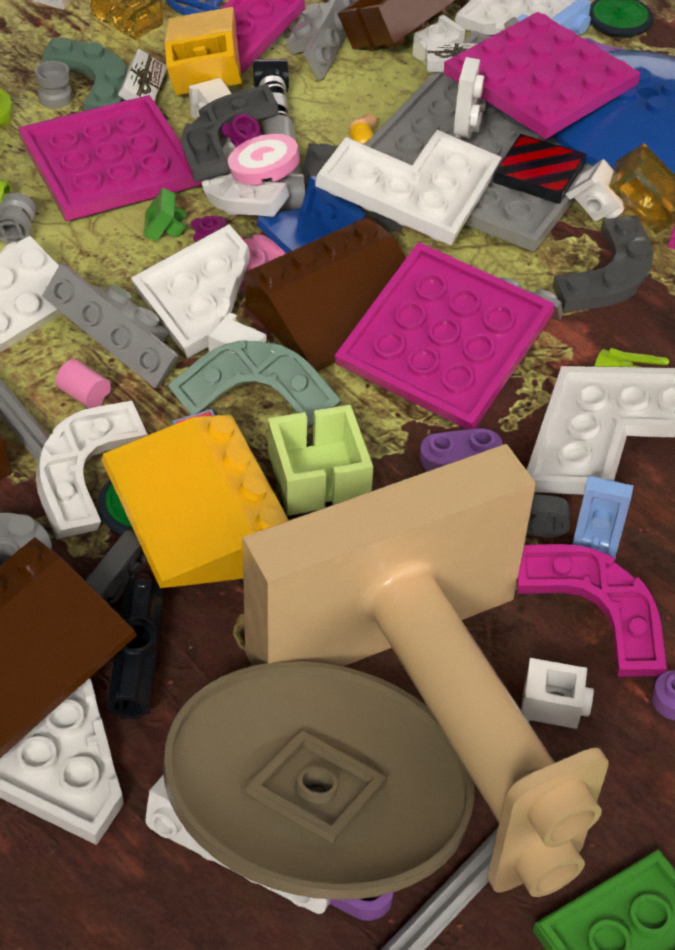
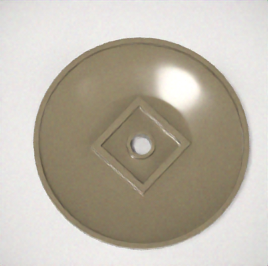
[163,661,475,900]

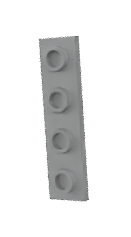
[286,0,356,80]
[42,263,179,388]

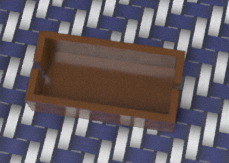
[337,0,461,51]

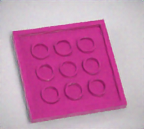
[443,12,641,139]
[18,95,202,221]
[334,242,554,429]

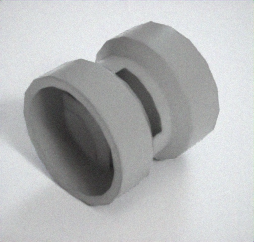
[35,60,72,109]
[0,193,37,244]

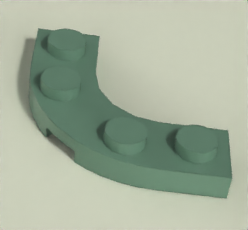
[41,37,128,111]
[167,340,341,428]

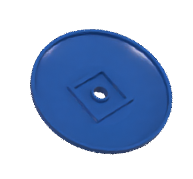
[552,50,675,180]

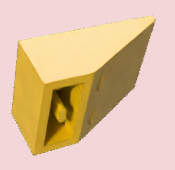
[165,7,242,95]

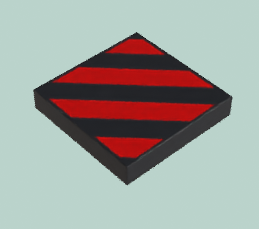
[493,134,586,204]

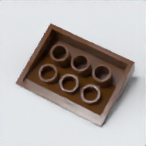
[245,216,406,372]
[0,537,137,758]

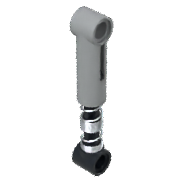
[253,58,305,211]

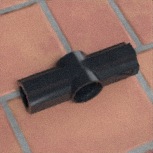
[107,579,165,720]

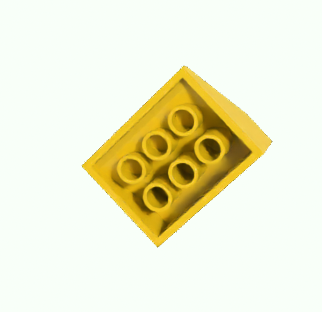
[101,415,289,588]

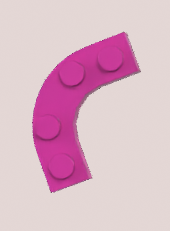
[517,544,667,677]

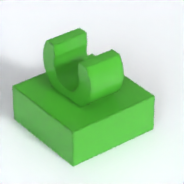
[144,187,186,242]

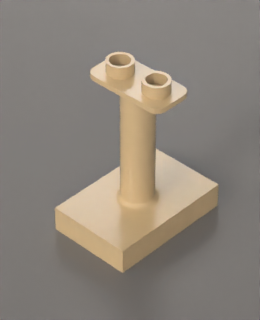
[242,444,609,897]

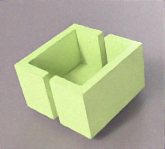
[268,404,373,516]

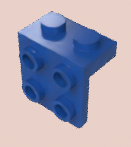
[256,176,366,253]

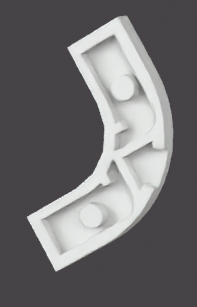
[454,57,487,139]
[201,138,290,217]
[36,401,148,539]

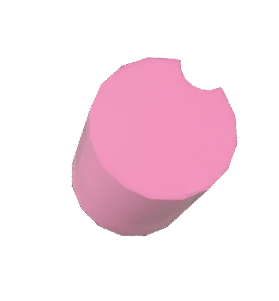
[56,359,111,409]

